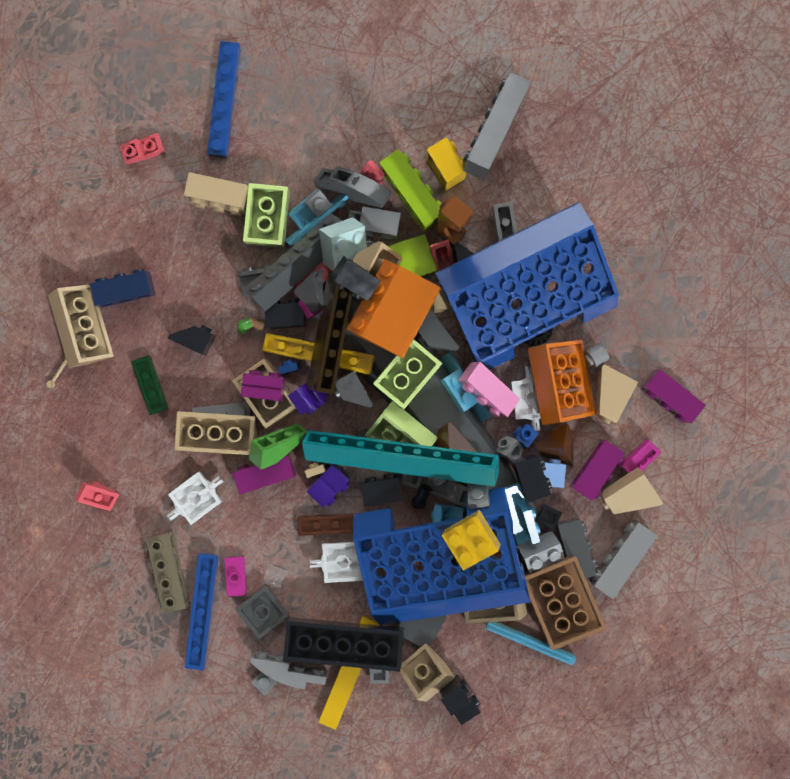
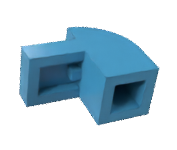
[431,503,467,523]

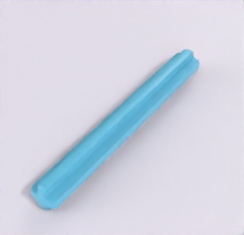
[486,622,576,665]

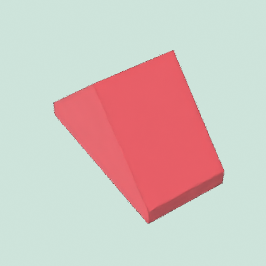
[429,239,454,272]

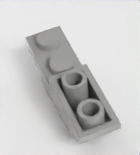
[250,651,328,690]

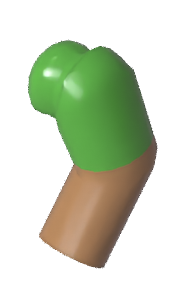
[237,317,265,334]

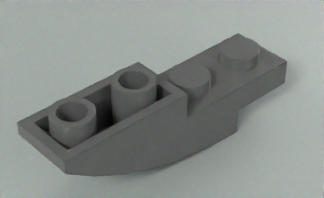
[314,166,391,208]

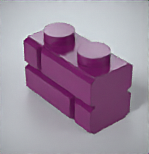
[241,370,285,401]

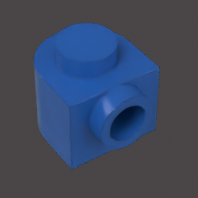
[512,424,539,449]

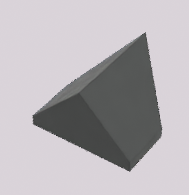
[293,269,324,313]

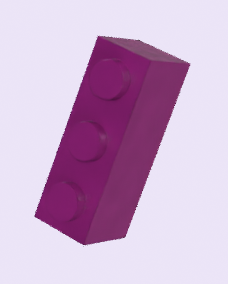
[641,369,706,424]
[570,439,624,501]
[232,454,297,495]

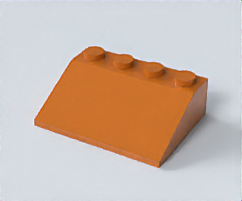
[347,259,441,358]
[528,340,596,425]

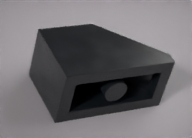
[168,325,216,356]

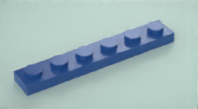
[207,41,240,158]
[185,553,219,671]

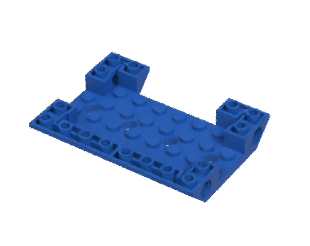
[435,202,619,370]
[353,486,531,625]

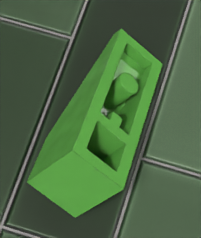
[249,423,308,470]

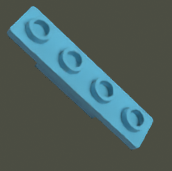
[286,189,349,247]
[440,352,492,422]
[505,483,541,546]

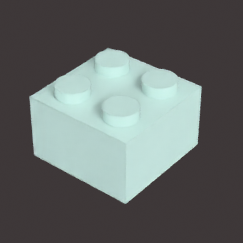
[319,217,367,271]

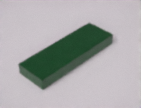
[131,355,169,415]

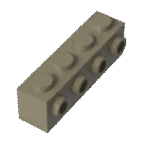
[145,531,190,614]

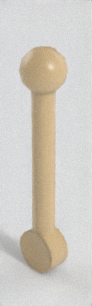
[46,356,67,388]

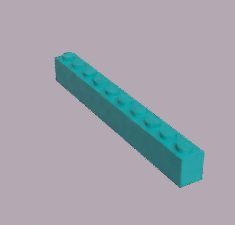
[302,430,499,487]

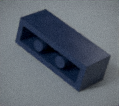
[89,269,156,308]

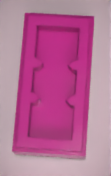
[620,438,662,473]
[225,556,247,596]

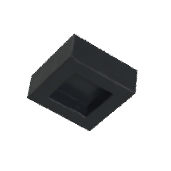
[536,504,562,530]

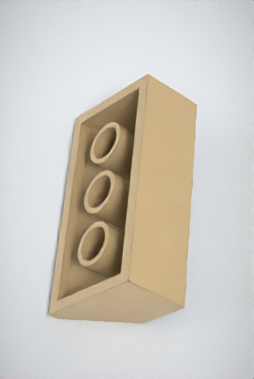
[48,284,114,368]
[175,411,257,455]

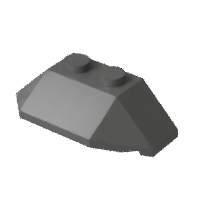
[416,309,459,352]

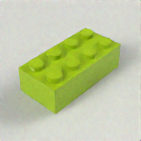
[379,149,442,233]

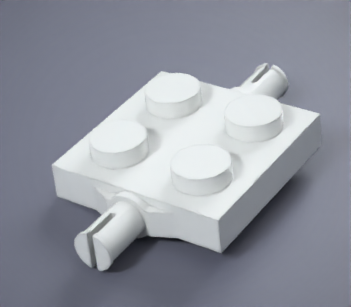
[511,366,541,431]
[167,471,224,525]
[310,541,363,583]

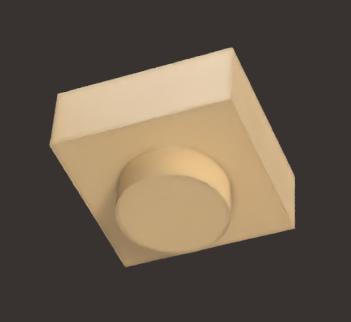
[305,462,327,478]

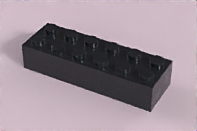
[283,617,405,672]

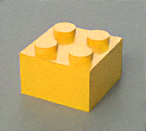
[426,137,467,191]
[442,510,501,571]

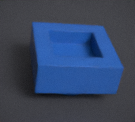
[278,360,300,375]

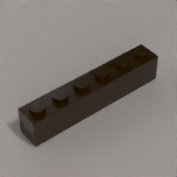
[306,272,352,394]

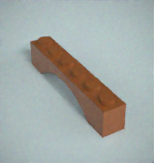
[436,195,474,248]

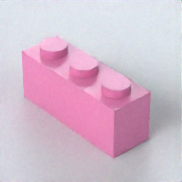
[458,362,520,418]

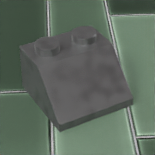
[334,371,374,408]

